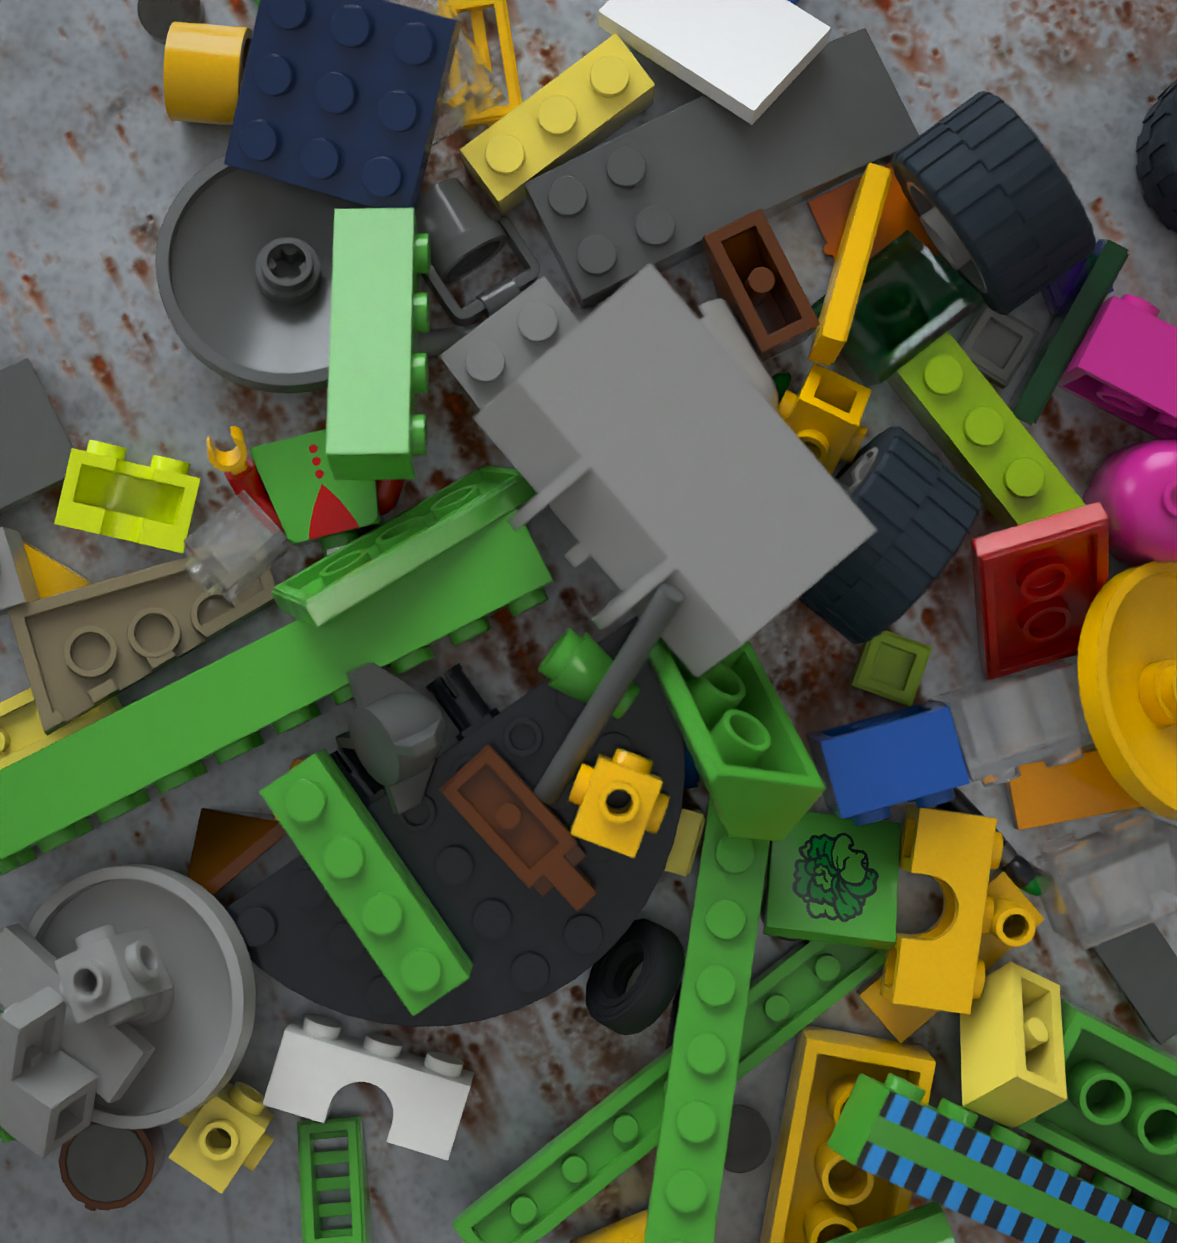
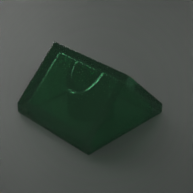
[811,230,984,387]

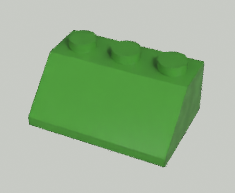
[648,637,826,842]

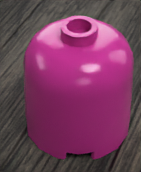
[1083,439,1177,567]

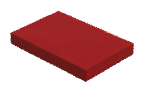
[971,501,1109,680]

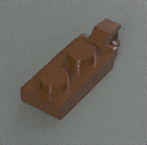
[439,744,598,912]

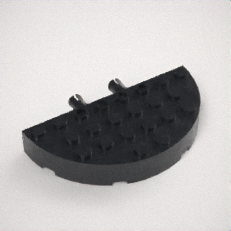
[225,616,685,1027]

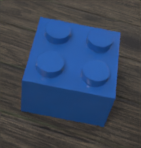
[807,701,970,826]

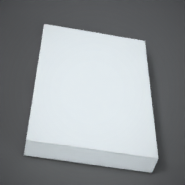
[598,0,831,125]

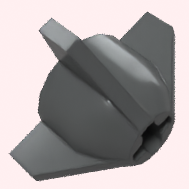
[335,663,446,814]

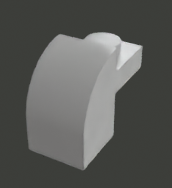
[0,986,99,1158]

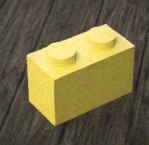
[960,962,1067,1129]

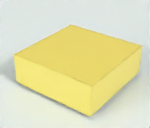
[664,804,706,877]

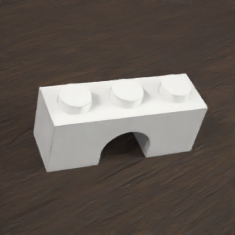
[262,1014,474,1161]

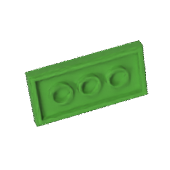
[271,464,538,627]

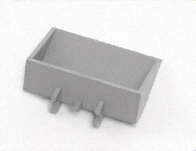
[474,263,877,678]

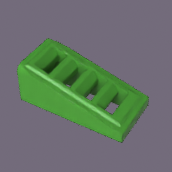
[297,1116,373,1243]

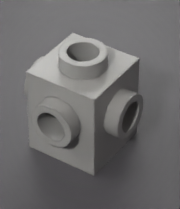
[54,924,173,1028]

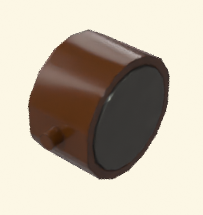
[58,1121,166,1211]

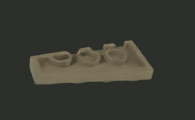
[7,536,276,736]

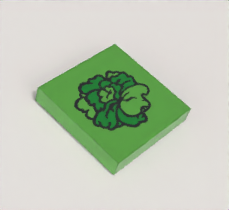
[763,812,900,950]

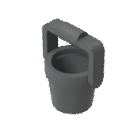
[415,178,540,326]

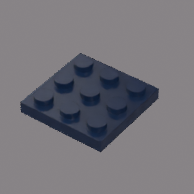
[224,0,462,212]

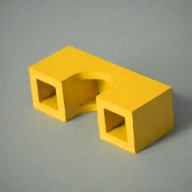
[880,804,1003,1015]

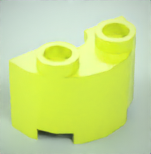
[54,440,201,553]

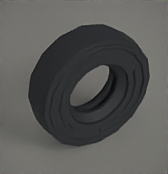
[586,918,684,1036]

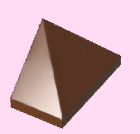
[187,808,288,896]

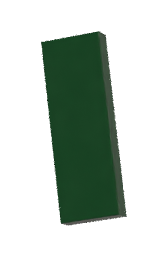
[1007,239,1129,426]

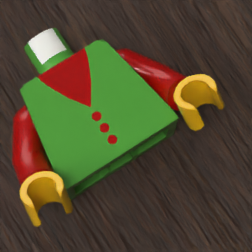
[206,426,405,558]

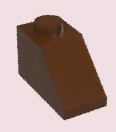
[702,208,820,362]

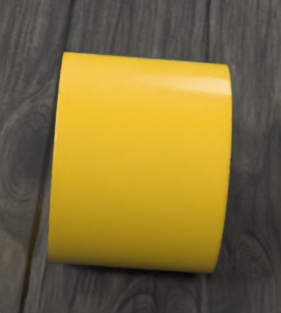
[163,22,253,125]

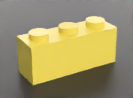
[460,33,655,216]

